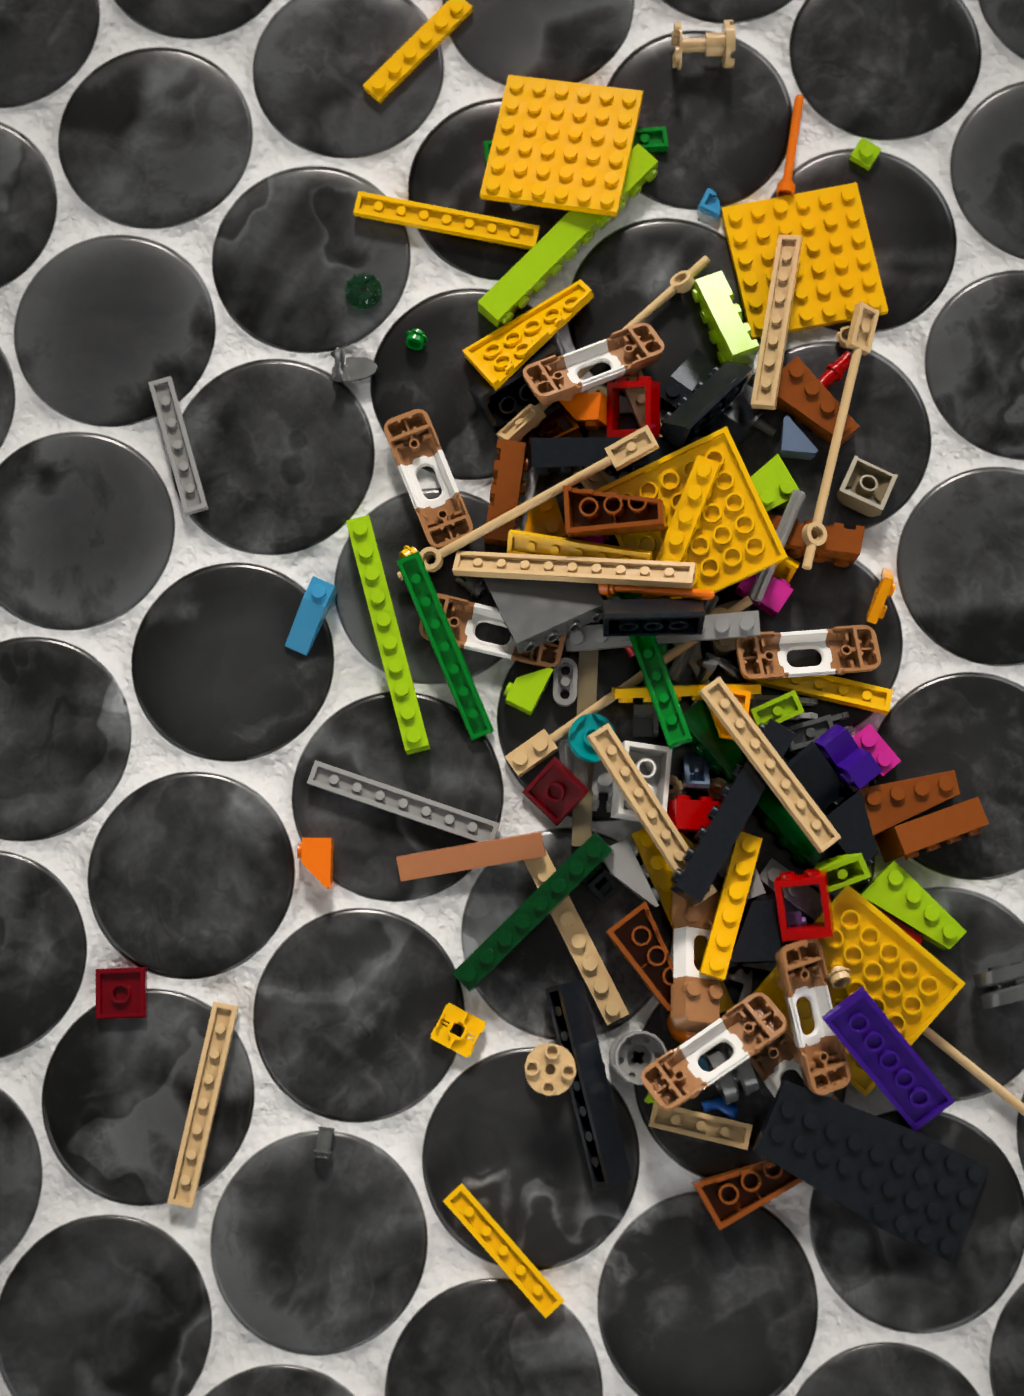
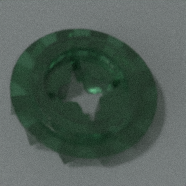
[345,272,382,309]

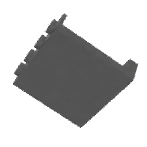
[482,536,603,654]

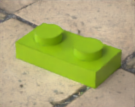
[749,690,805,726]

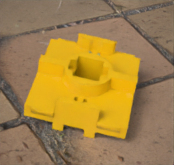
[430,1003,487,1058]

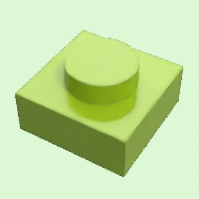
[849,137,882,171]

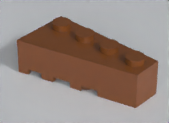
[776,356,860,447]
[484,439,528,547]
[563,485,667,539]
[768,514,865,568]
[853,770,960,836]
[874,797,989,863]
[605,901,673,1012]
[691,1160,803,1230]

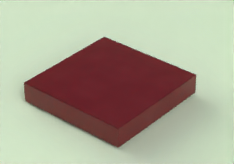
[522,757,591,826]
[96,967,147,1019]

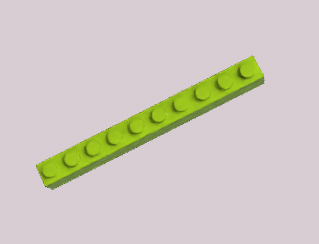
[478,144,658,329]
[346,515,430,755]

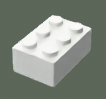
[610,740,672,822]

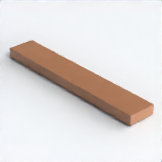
[396,831,546,882]

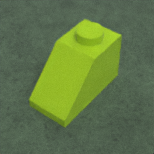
[503,667,553,716]
[815,853,871,892]

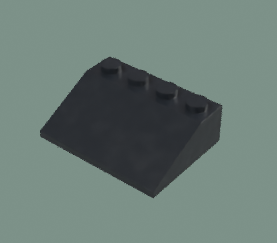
[660,349,768,449]

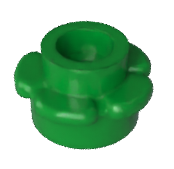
[405,329,428,350]

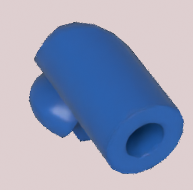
[701,1095,738,1120]

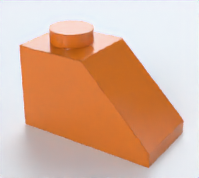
[559,392,607,430]
[297,838,334,889]

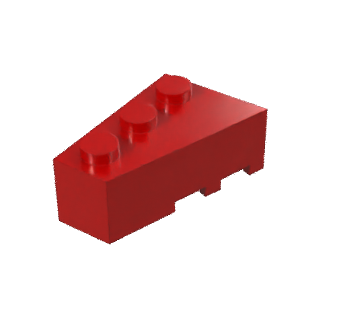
[667,795,745,834]

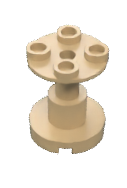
[671,20,736,70]
[525,1043,576,1096]

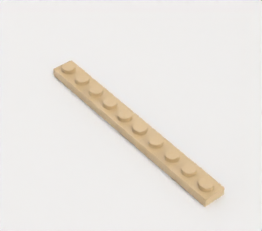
[452,551,696,589]

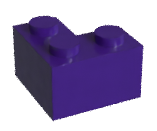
[814,724,882,790]

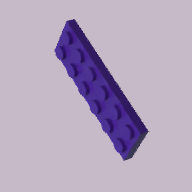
[822,986,955,1132]

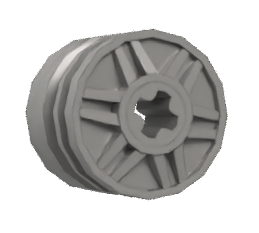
[609,1031,667,1085]

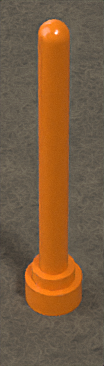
[776,94,804,197]
[598,584,715,600]

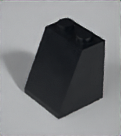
[786,741,848,816]
[826,791,878,867]
[729,895,781,964]

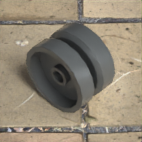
[973,961,1024,1009]
[704,1044,760,1105]

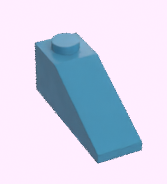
[285,576,338,656]

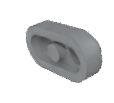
[553,658,578,707]

